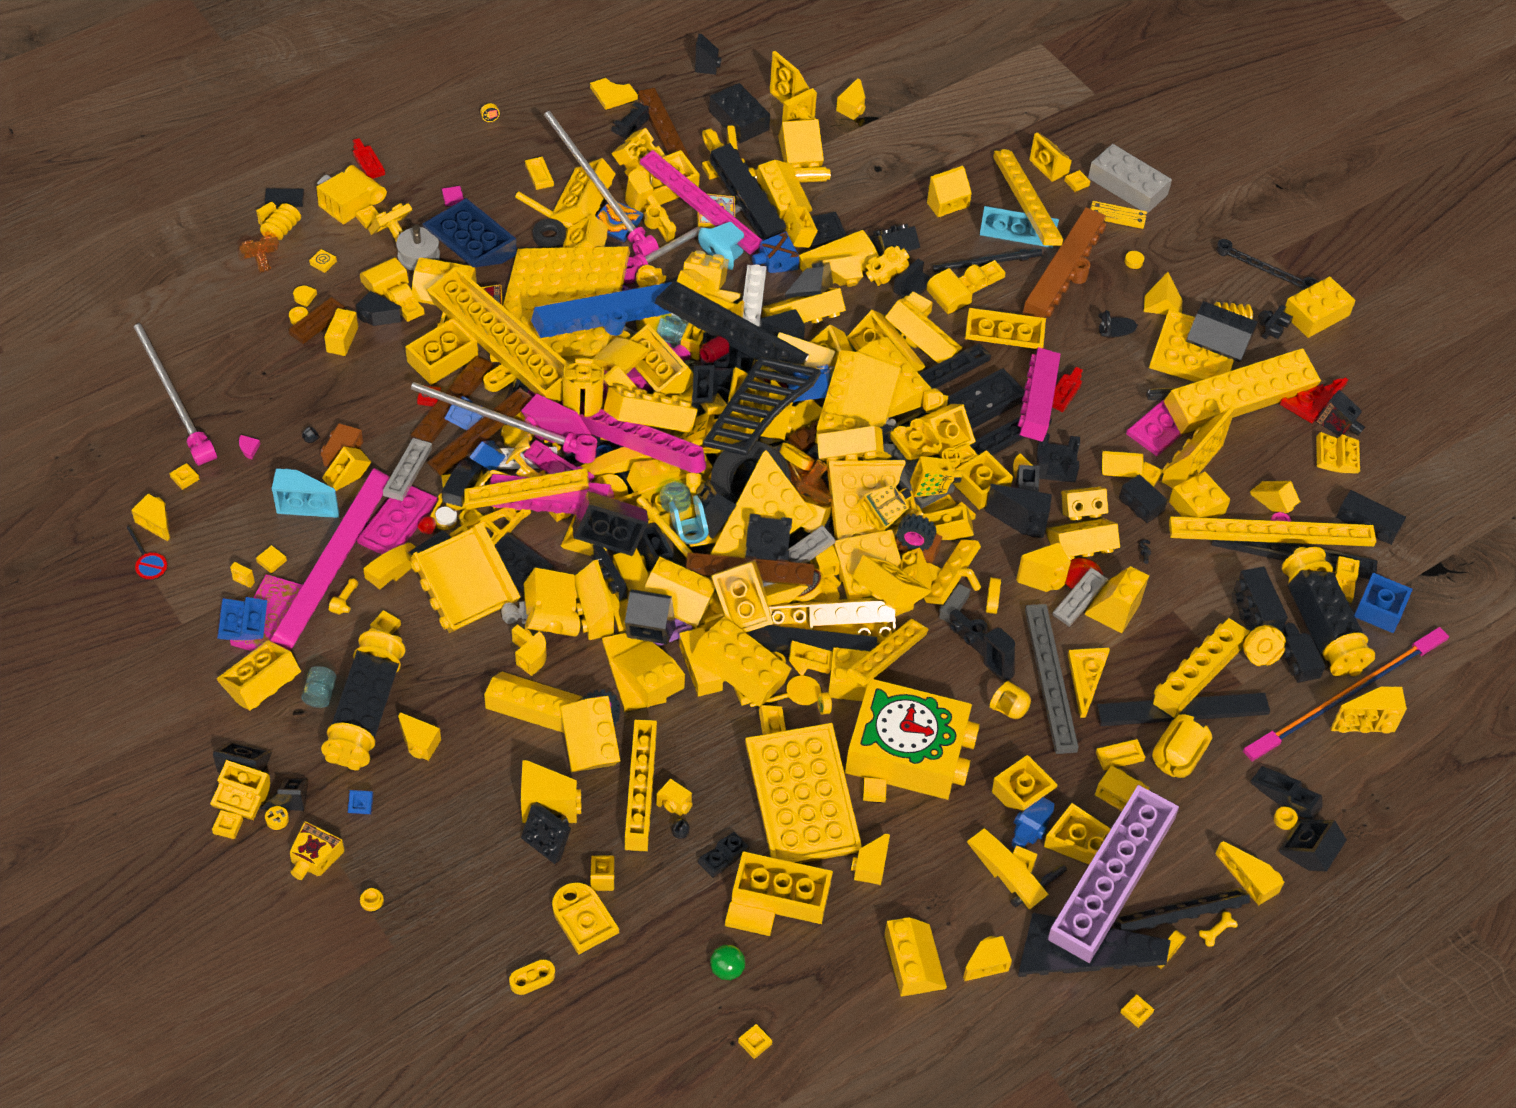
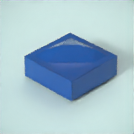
[348,790,374,815]

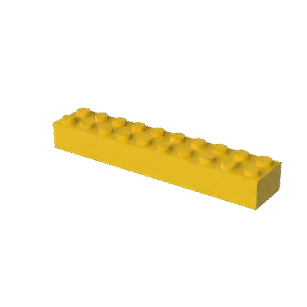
[427,266,569,403]

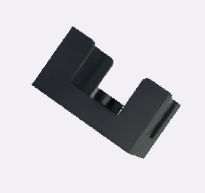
[1036,433,1080,483]
[745,514,792,562]

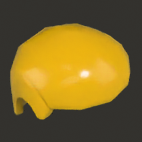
[636,265,667,287]

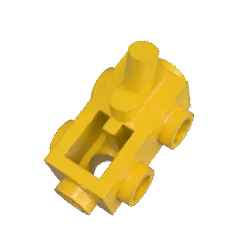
[865,246,910,286]

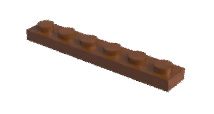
[638,87,691,163]
[411,356,493,443]
[427,388,532,476]
[686,553,815,587]

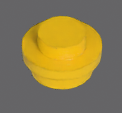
[360,888,384,911]

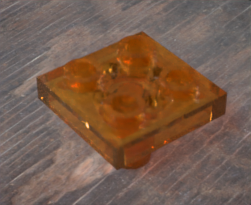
[238,235,279,273]
[788,460,833,505]

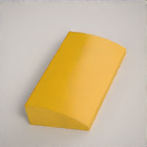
[799,230,879,284]

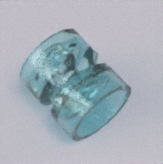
[301,666,337,708]

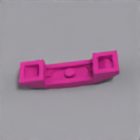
[523,440,595,483]

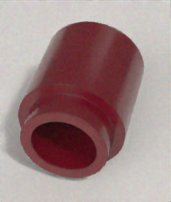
[699,336,729,363]

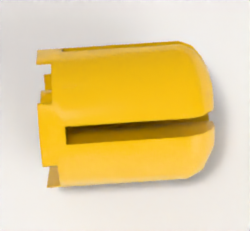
[563,358,604,417]
[1152,714,1212,778]

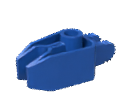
[1012,797,1054,848]

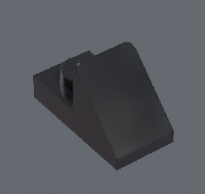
[1015,465,1039,492]

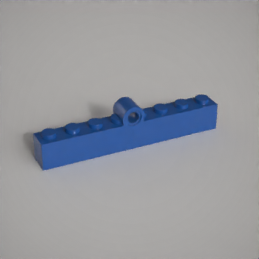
[531,282,672,338]

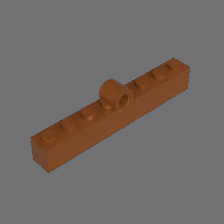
[1023,207,1107,319]

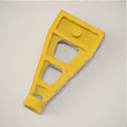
[449,508,531,545]

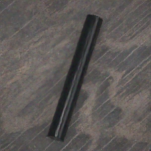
[1010,864,1067,908]

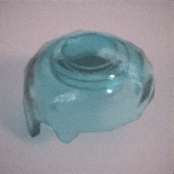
[660,482,691,513]

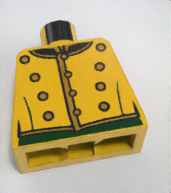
[858,485,912,532]

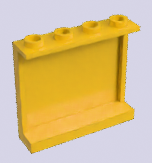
[410,522,520,633]

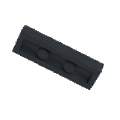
[591,545,627,601]

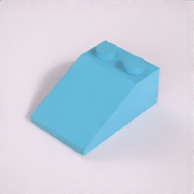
[272,469,340,518]

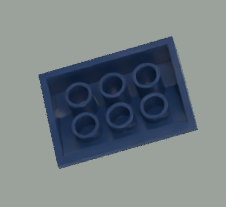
[423,198,516,268]

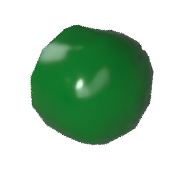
[710,945,745,981]

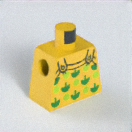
[910,456,962,497]

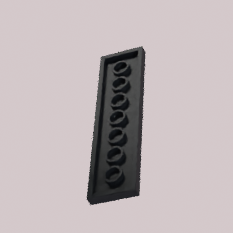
[655,280,809,376]

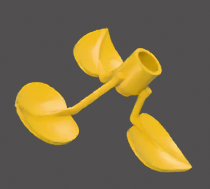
[474,432,541,487]

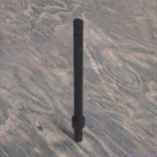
[932,249,1043,272]

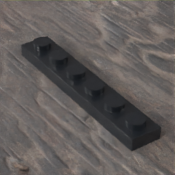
[1113,887,1250,933]

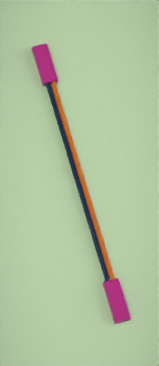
[1243,627,1449,762]

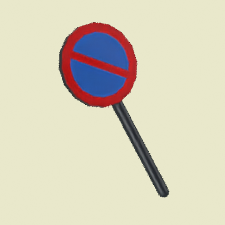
[127,526,168,580]

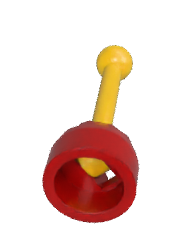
[418,493,442,534]

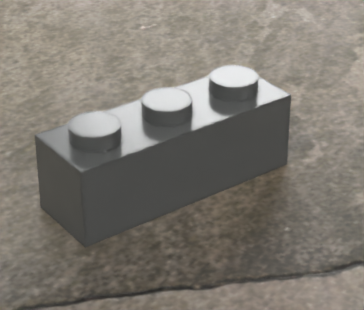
[939,584,971,623]

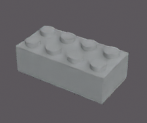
[1088,144,1172,214]

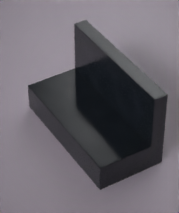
[893,258,931,298]

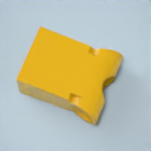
[317,165,387,225]
[524,568,580,637]

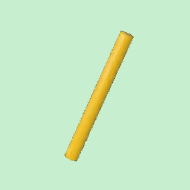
[515,192,574,229]

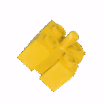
[612,128,666,177]

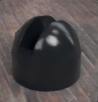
[302,425,320,443]
[672,819,690,839]

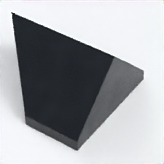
[260,778,308,811]

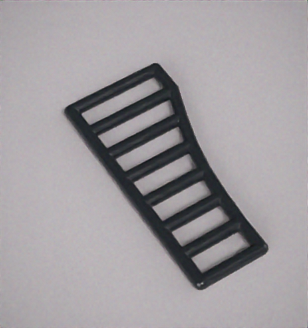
[703,357,821,456]

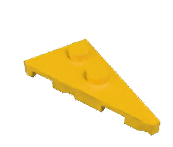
[1068,648,1110,718]

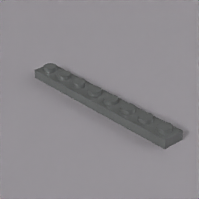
[1025,604,1078,754]

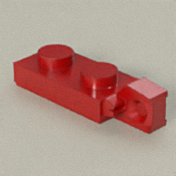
[352,138,385,179]
[1052,367,1083,413]

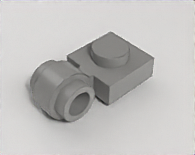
[501,601,528,624]

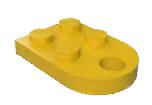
[552,883,619,955]

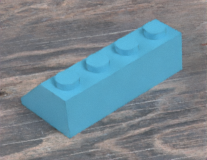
[980,206,1059,248]

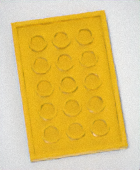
[745,723,862,864]

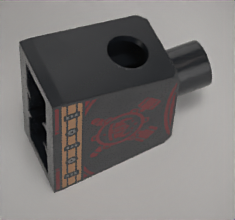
[1315,390,1365,436]

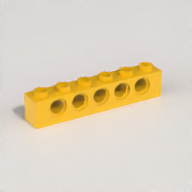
[1153,618,1250,718]
[625,720,657,851]

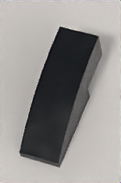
[442,459,484,507]
[1251,766,1323,820]

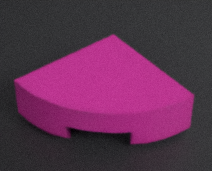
[239,435,260,459]

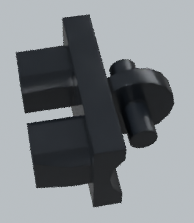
[1258,304,1293,339]

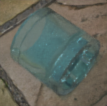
[659,316,689,345]

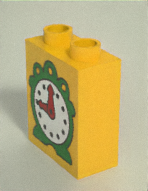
[845,679,980,800]

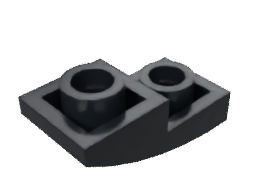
[698,832,749,878]

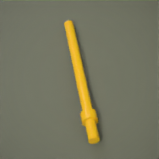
[636,496,717,592]

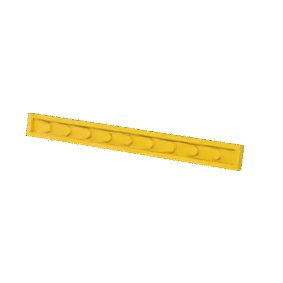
[993,149,1063,245]
[1169,517,1376,546]

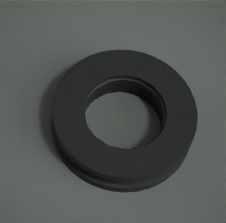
[711,441,791,515]

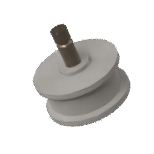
[396,225,440,271]

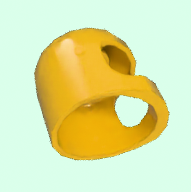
[990,681,1031,719]

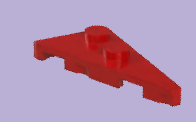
[1280,377,1349,423]

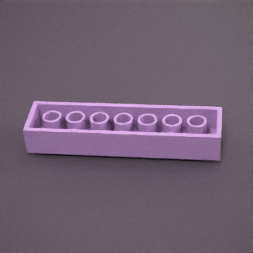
[1048,785,1179,963]

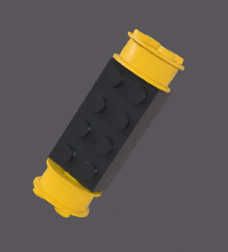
[1282,547,1375,676]
[321,628,406,770]

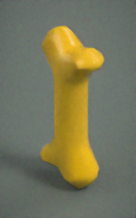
[1199,911,1238,947]

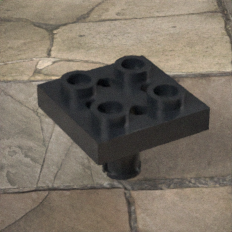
[521,802,571,864]

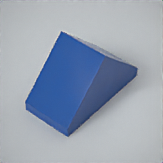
[470,441,506,470]

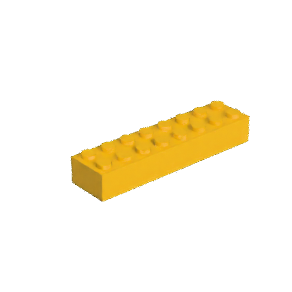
[1164,348,1321,434]

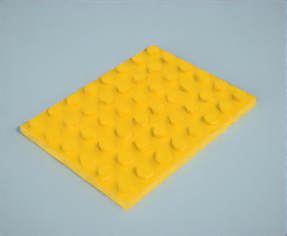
[490,246,630,362]

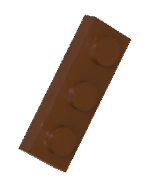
[288,297,345,344]

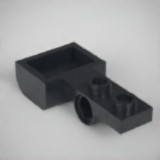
[949,609,1015,683]

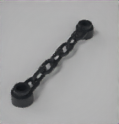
[1216,239,1318,291]

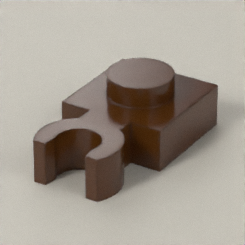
[789,422,818,452]

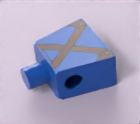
[752,232,799,273]

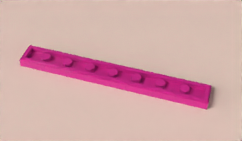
[640,150,763,255]

